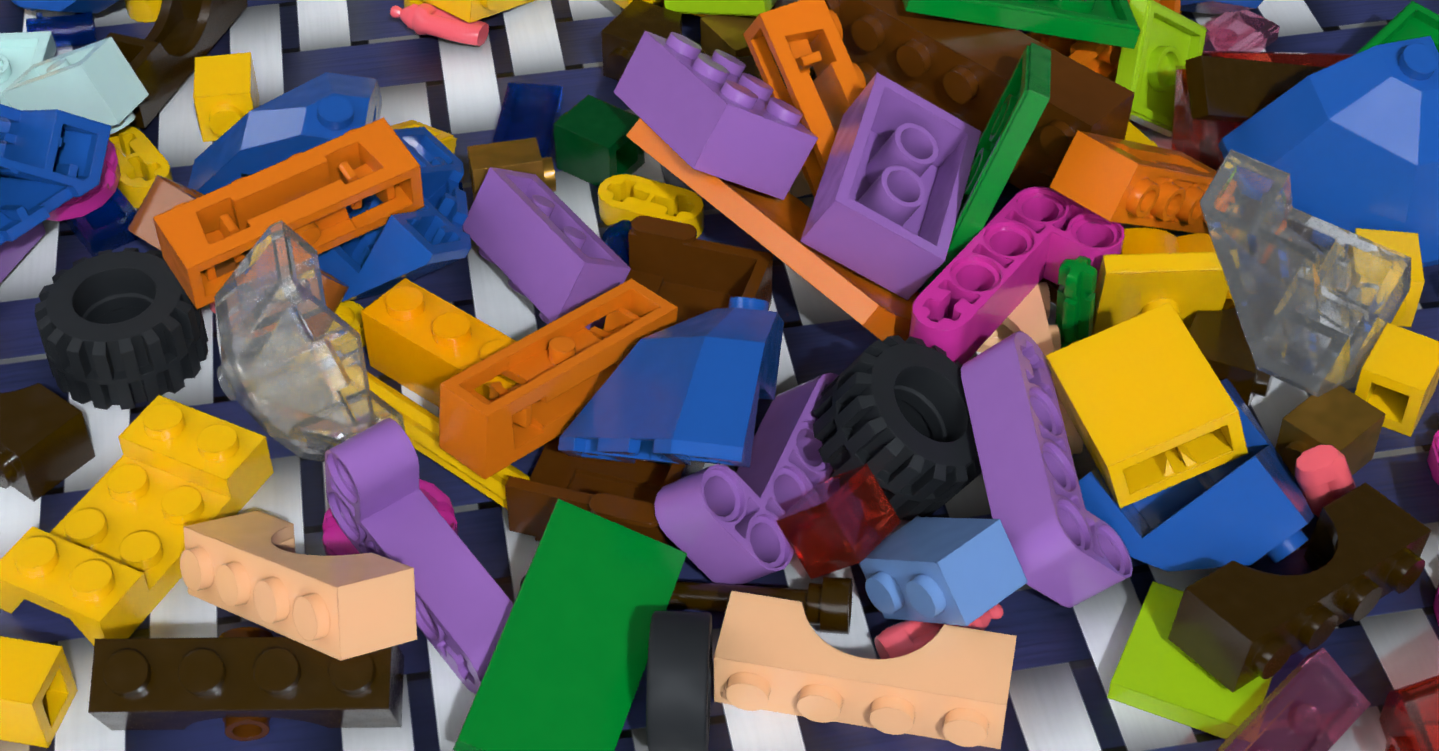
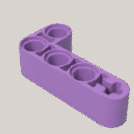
[960,331,1133,608]
[654,373,838,585]
[325,418,513,694]

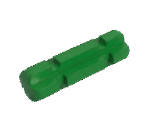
[1055,256,1098,348]

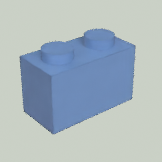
[857,517,1028,626]

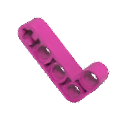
[909,186,1125,365]

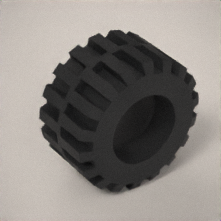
[35,248,208,410]
[813,335,982,521]

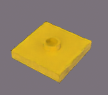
[1090,251,1235,336]

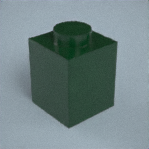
[553,95,645,187]

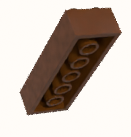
[810,0,1135,190]

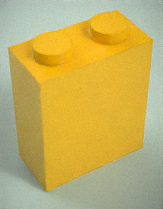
[1046,302,1248,508]

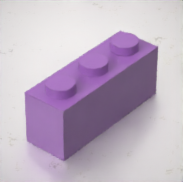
[463,167,631,329]

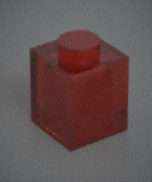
[776,464,901,580]

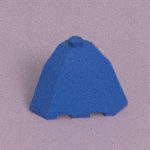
[1218,36,1439,268]
[188,72,382,195]
[0,104,111,245]
[307,127,471,302]
[558,297,784,468]
[1079,379,1314,572]

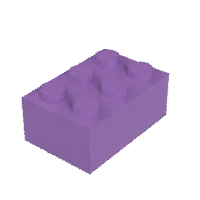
[614,31,818,200]
[800,72,981,300]

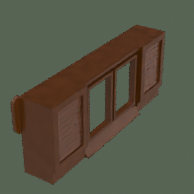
[505,216,773,547]

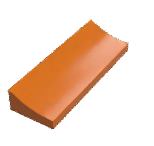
[626,118,920,342]

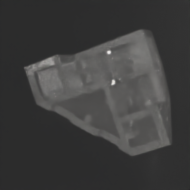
[1200,149,1411,397]
[214,220,406,462]

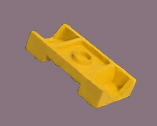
[0,395,274,646]

